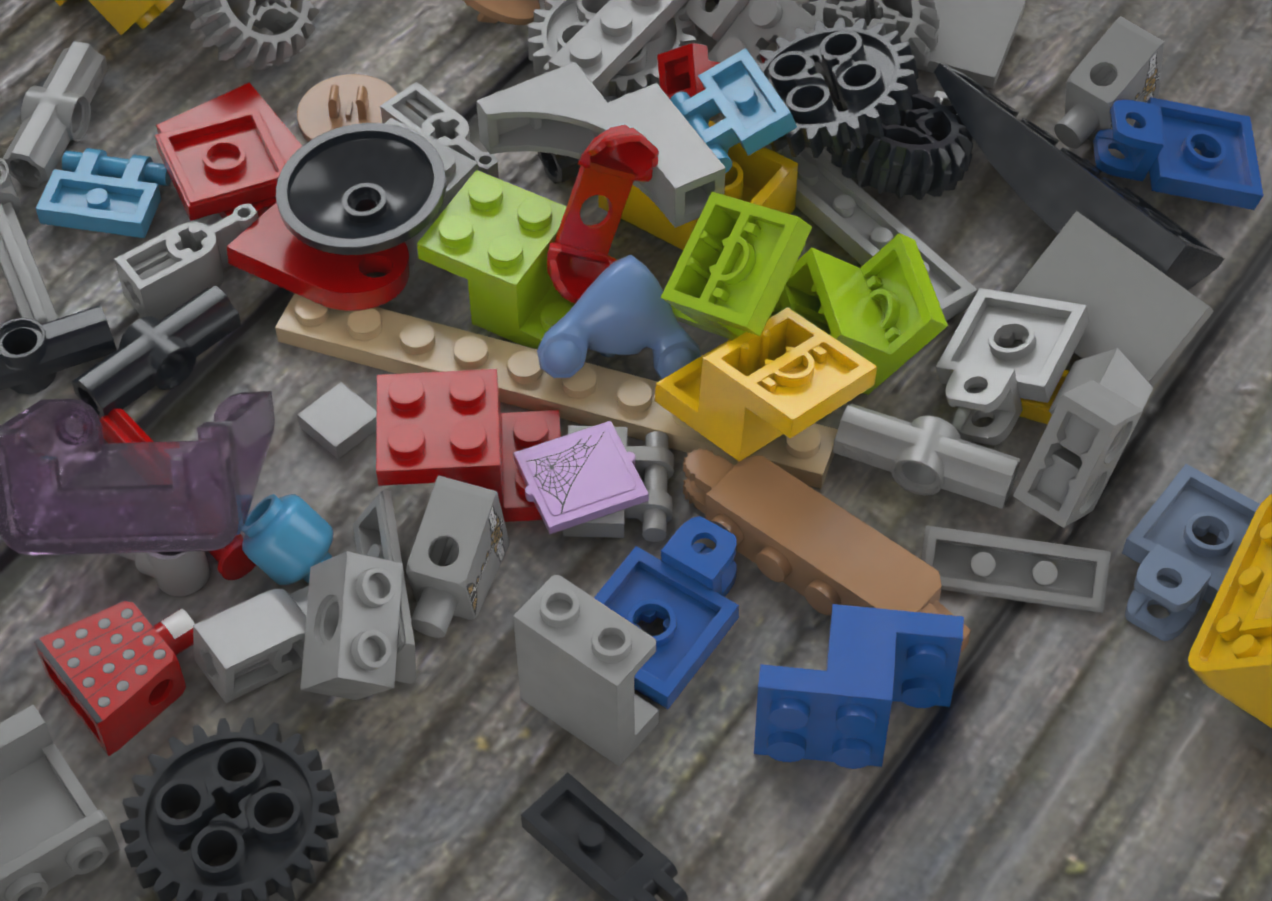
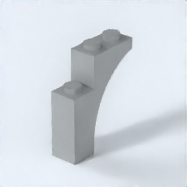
[476,62,725,228]

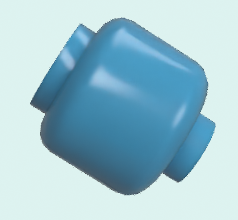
[241,494,334,585]

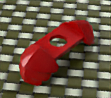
[547,125,659,304]

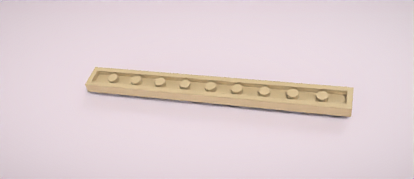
[275,293,838,489]

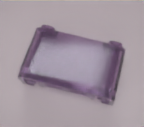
[0,391,275,556]

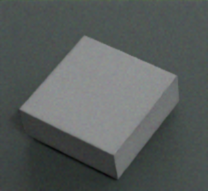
[297,382,376,459]

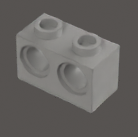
[1013,380,1143,528]

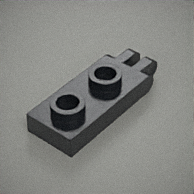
[521,772,688,901]

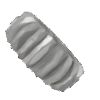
[182,0,320,71]
[802,0,940,76]

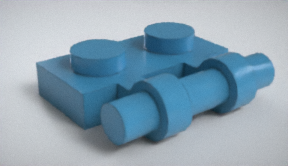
[670,48,797,174]
[36,148,171,238]

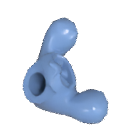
[537,255,701,380]

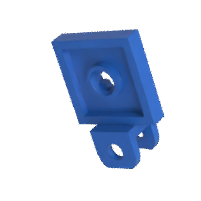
[1093,97,1264,210]
[594,516,739,709]

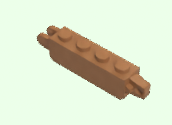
[683,448,971,653]

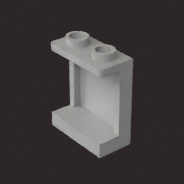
[513,575,659,767]
[0,705,120,901]

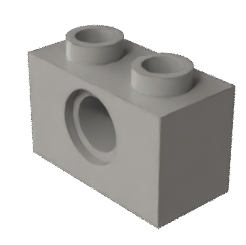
[300,551,403,700]

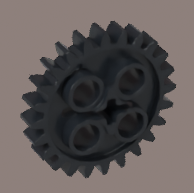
[757,18,919,158]
[120,717,340,901]

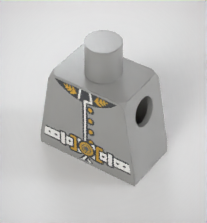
[1054,16,1165,149]
[406,475,510,638]

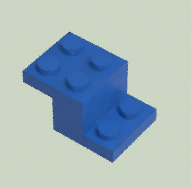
[754,604,964,769]

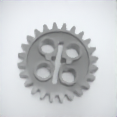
[528,0,696,98]

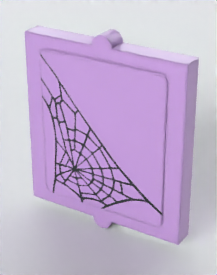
[513,421,649,534]

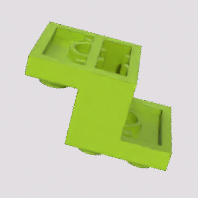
[417,170,575,350]
[660,191,812,340]
[771,233,948,395]

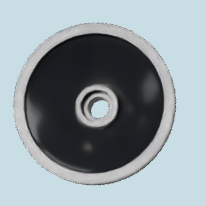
[276,123,447,255]

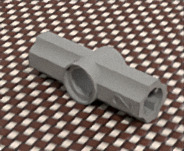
[2,41,108,188]
[833,403,1021,509]

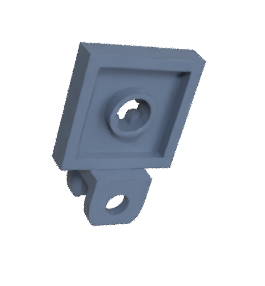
[1122,464,1260,641]

